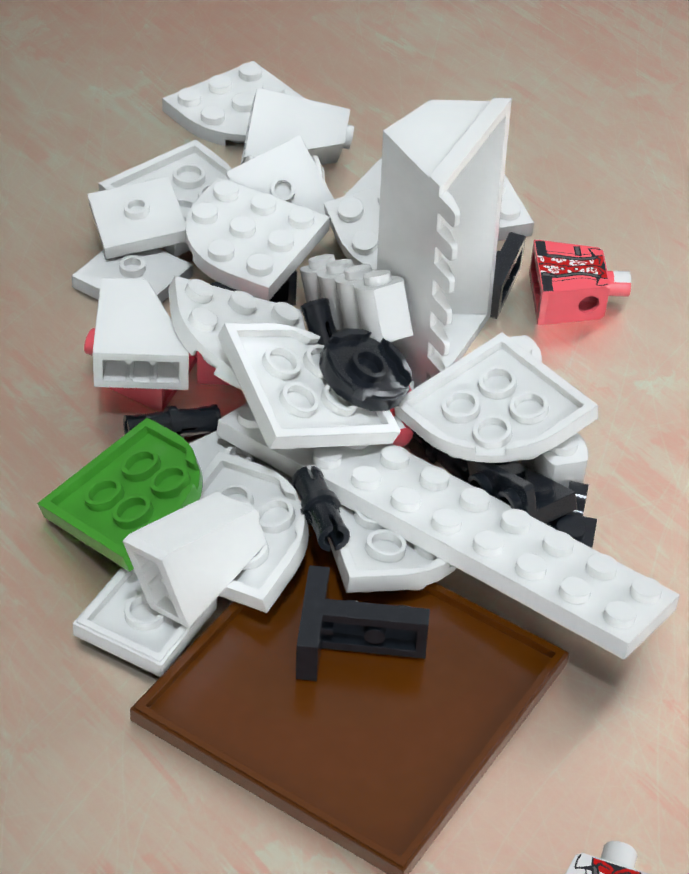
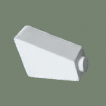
[240,88,354,165]
[93,277,189,390]
[123,491,267,628]

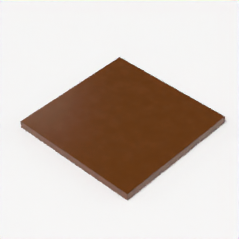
[130,524,569,874]

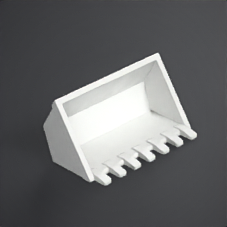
[377,98,512,388]

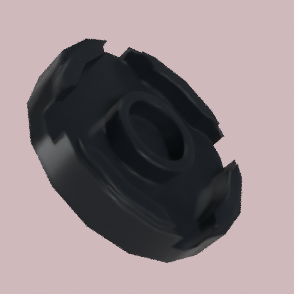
[319,328,412,411]

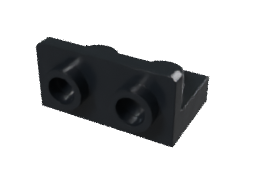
[467,460,577,524]

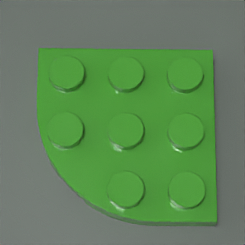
[37,418,203,572]

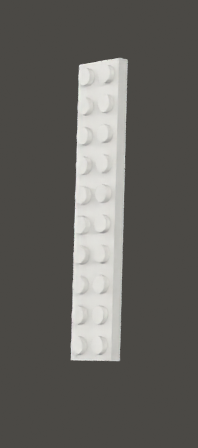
[217,402,680,660]

